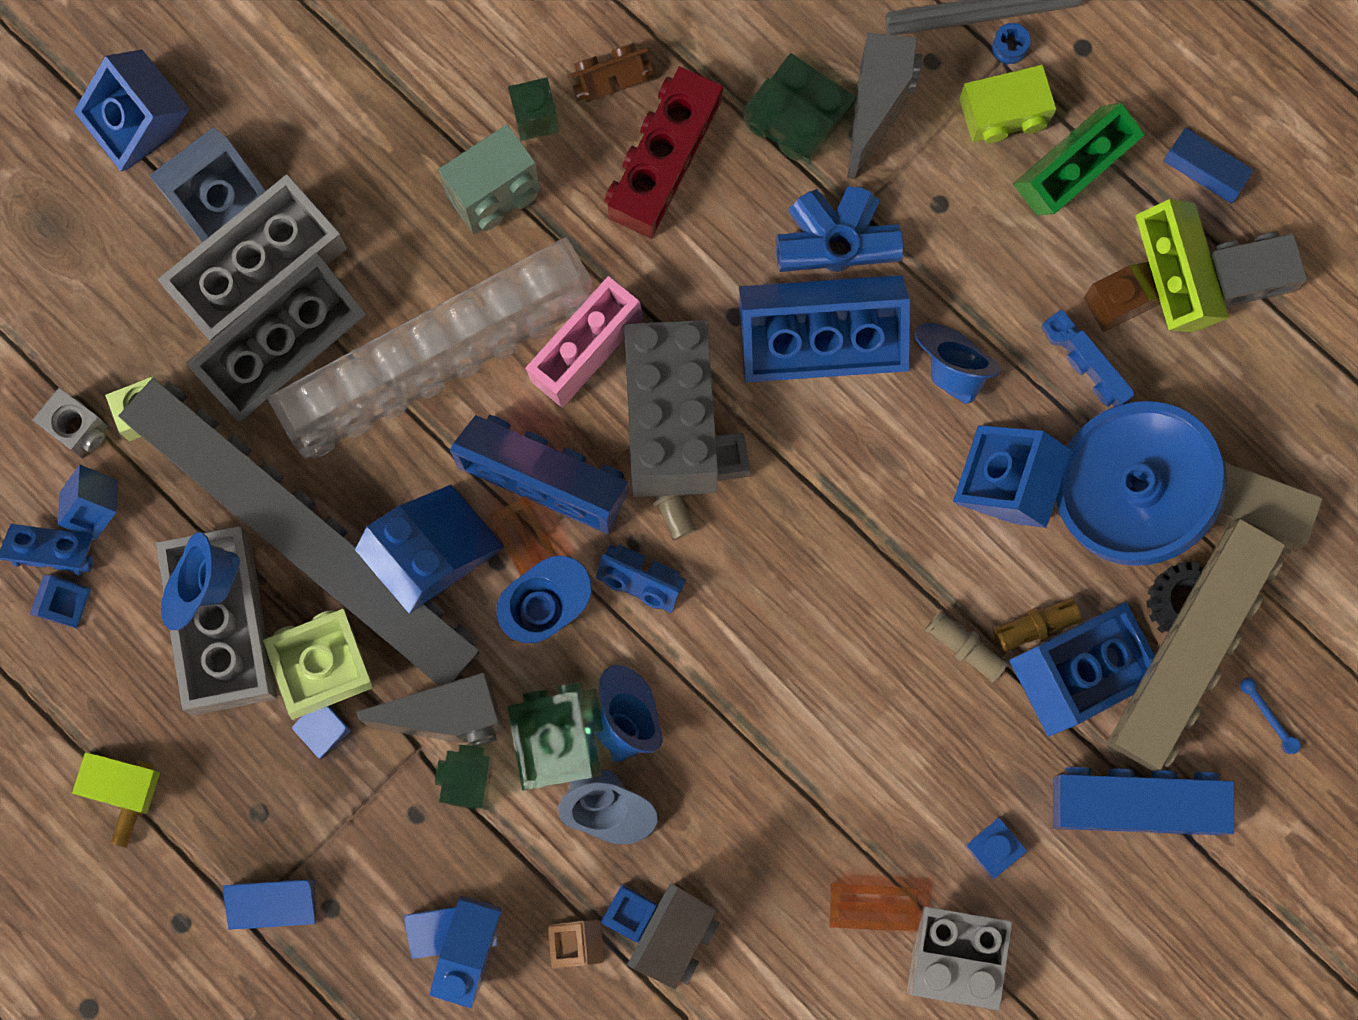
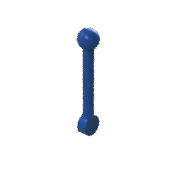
[1240,678,1300,754]

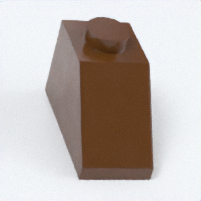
[1084,262,1161,333]

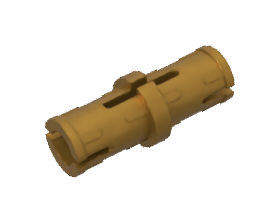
[993,598,1082,653]

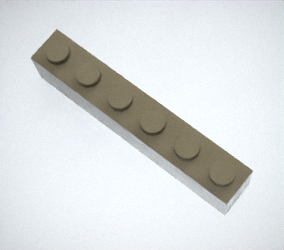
[1106,519,1285,770]

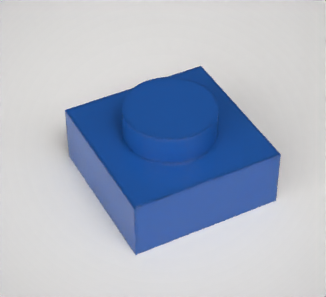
[965,818,1027,879]

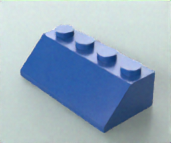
[739,275,910,383]
[450,415,629,535]

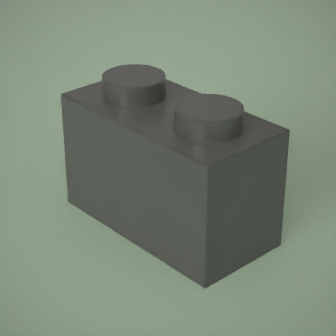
[1211,232,1307,307]

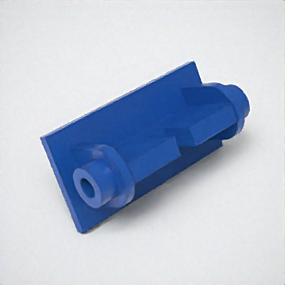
[0,524,94,575]
[596,544,687,613]

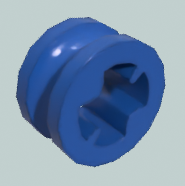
[992,23,1031,65]

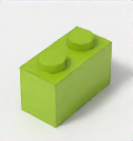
[959,65,1056,144]

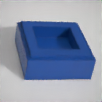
[601,885,658,943]

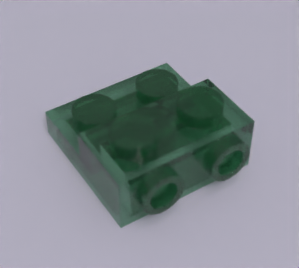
[743,53,856,165]
[507,682,603,791]

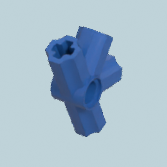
[776,186,903,272]

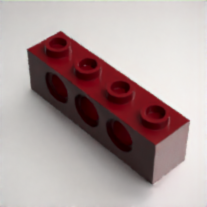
[604,66,723,239]

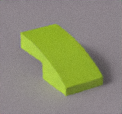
[72,752,160,814]

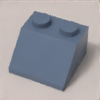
[149,127,266,243]

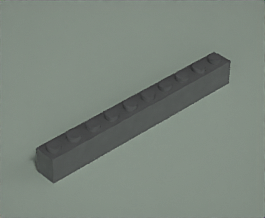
[118,378,480,686]

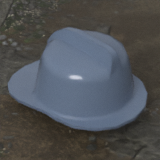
[558,769,657,844]

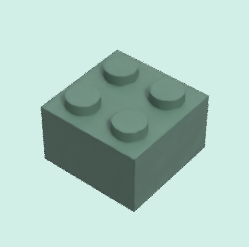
[438,124,540,235]

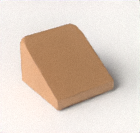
[548,920,604,969]

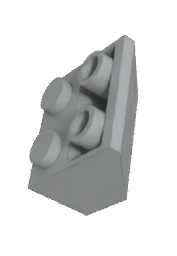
[906,907,1012,1011]

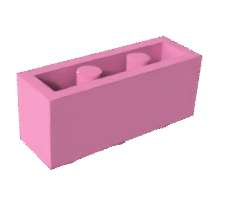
[525,276,644,408]

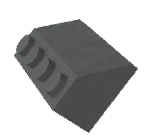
[186,252,366,423]

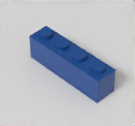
[1053,767,1234,836]

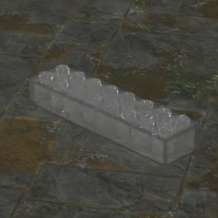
[267,236,593,459]

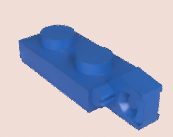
[1041,309,1134,407]

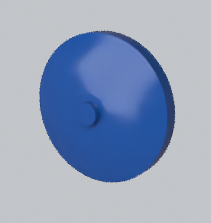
[1056,401,1227,566]

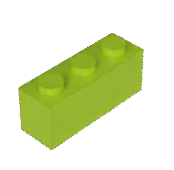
[1135,199,1229,332]

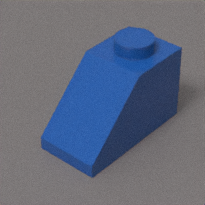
[429,896,502,1008]

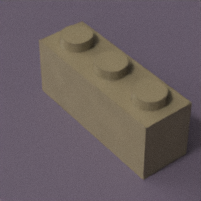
[1215,462,1322,554]

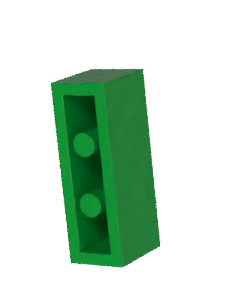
[1013,103,1145,215]

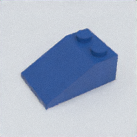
[355,484,504,614]
[1009,602,1155,737]

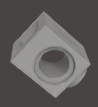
[32,388,108,458]

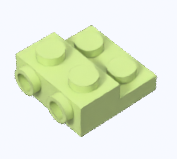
[263,609,373,720]

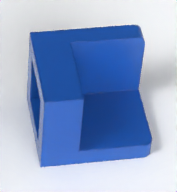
[58,464,118,540]

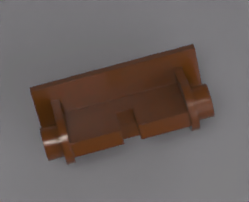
[567,43,653,102]

